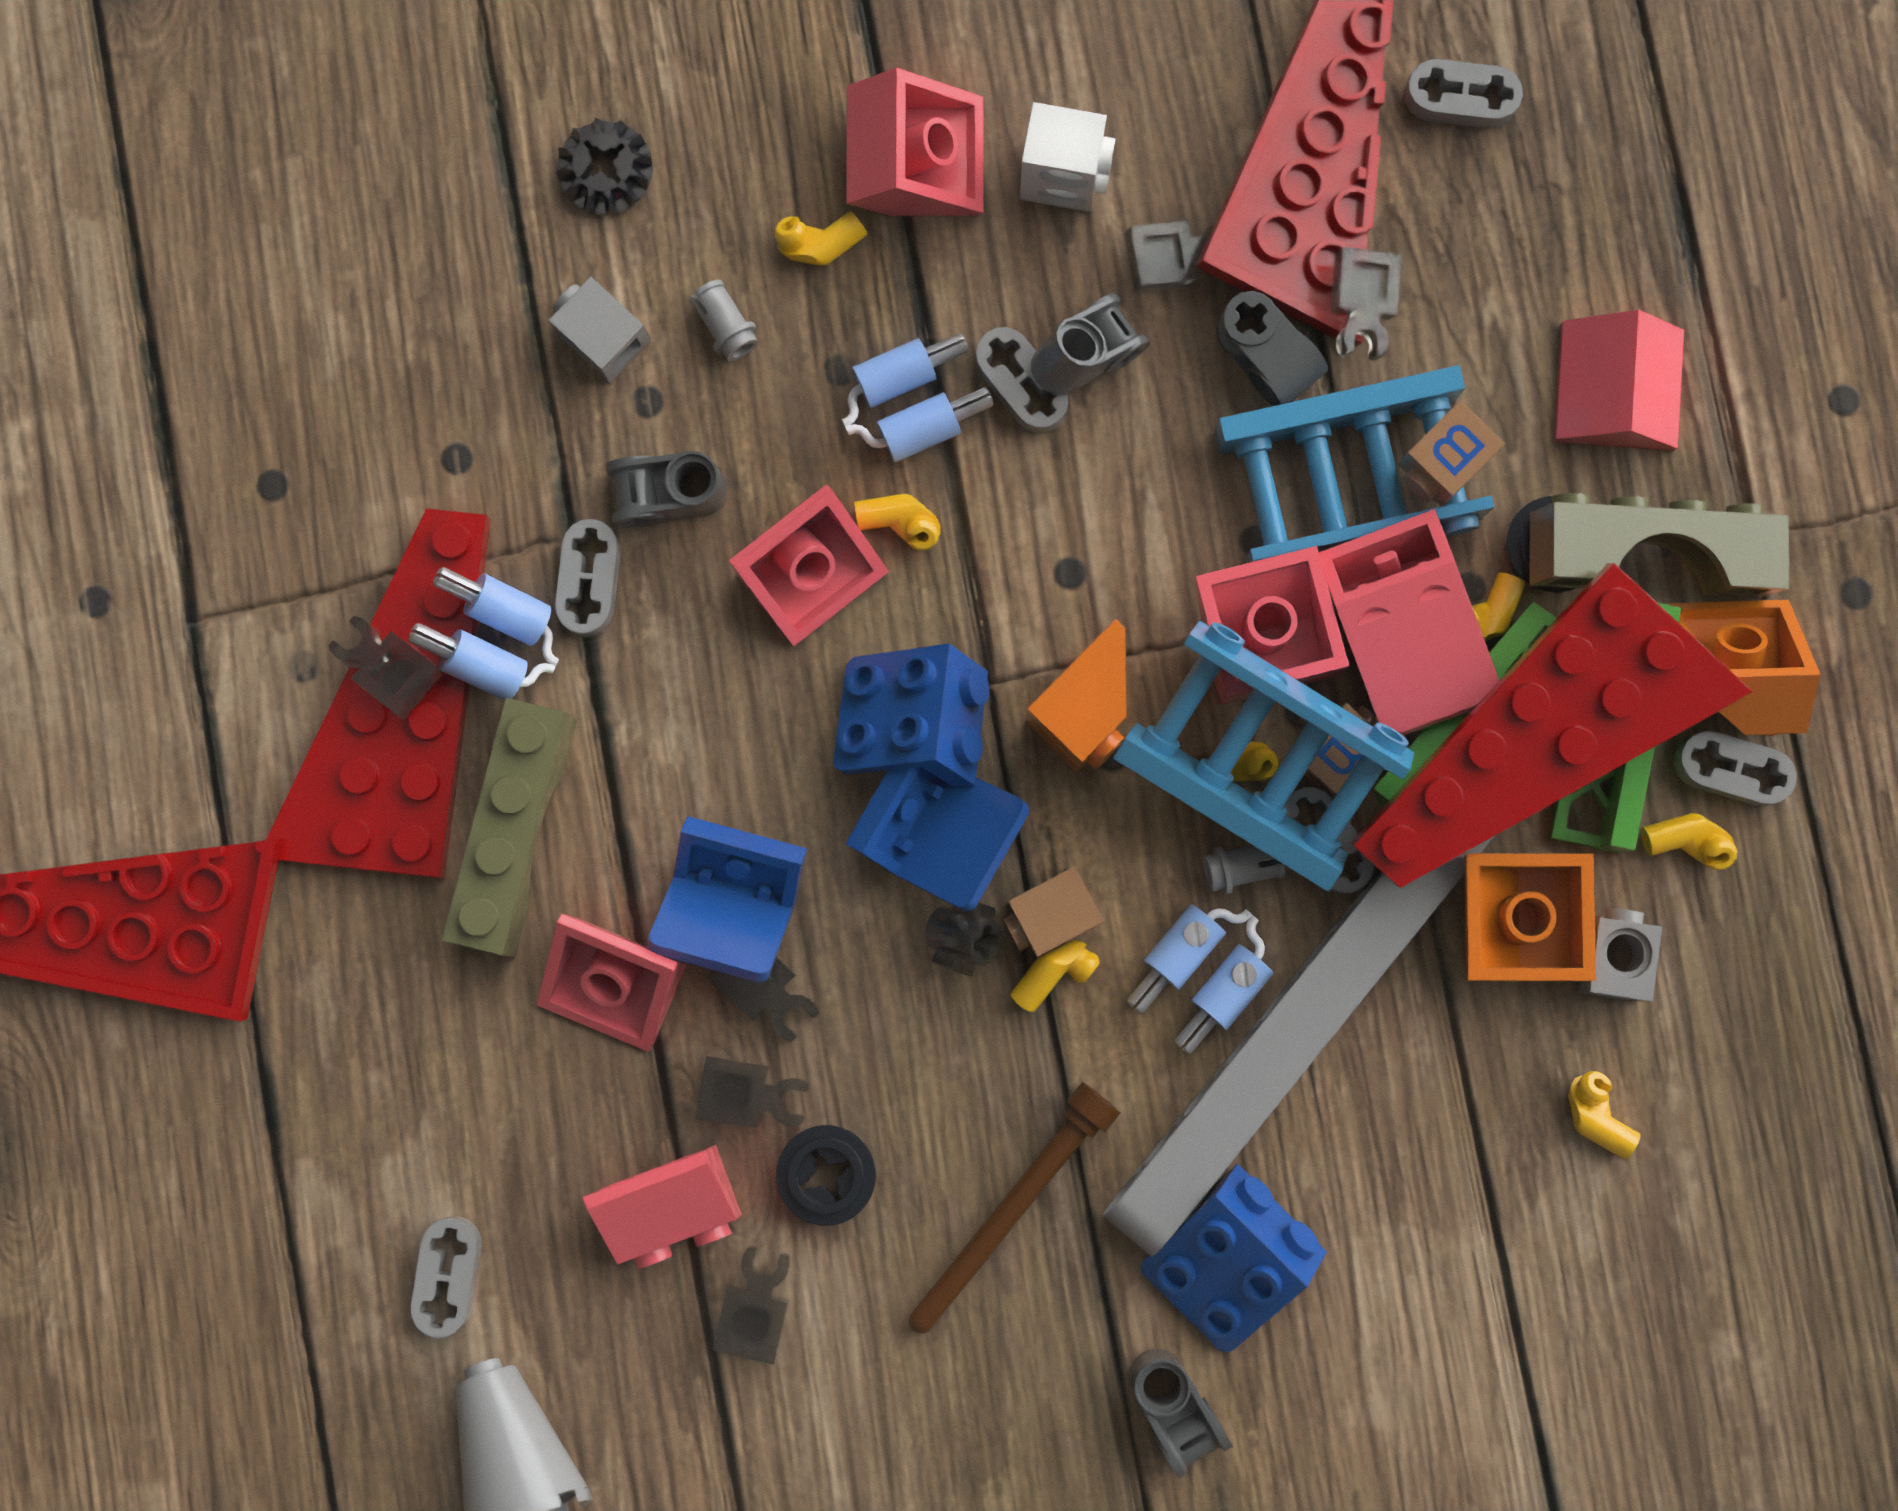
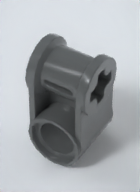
[1217,291,1328,406]
[1031,293,1150,395]
[606,451,728,528]
[1129,1349,1233,1479]

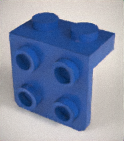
[833,643,989,788]
[846,767,1029,911]
[648,816,807,982]
[1141,1164,1327,1352]

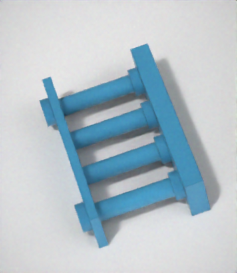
[1214,365,1494,564]
[1113,620,1415,892]

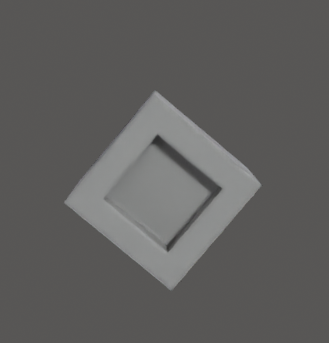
[549,277,651,383]
[1576,908,1662,1002]

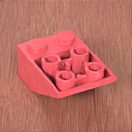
[1319,509,1500,736]

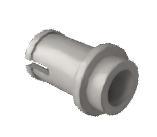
[689,279,758,361]
[1203,845,1285,895]

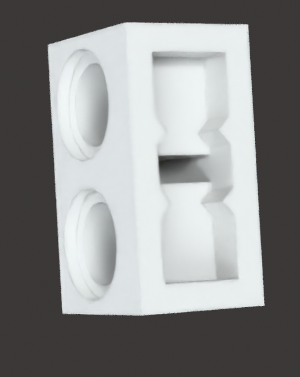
[1020,102,1116,212]

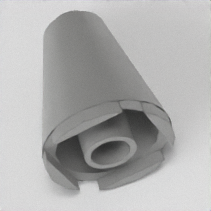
[455,1358,593,1511]

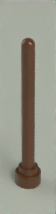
[909,1081,1121,1334]

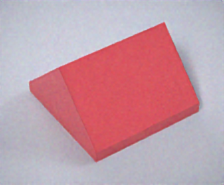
[1554,310,1684,451]
[729,484,889,646]
[536,914,687,1052]

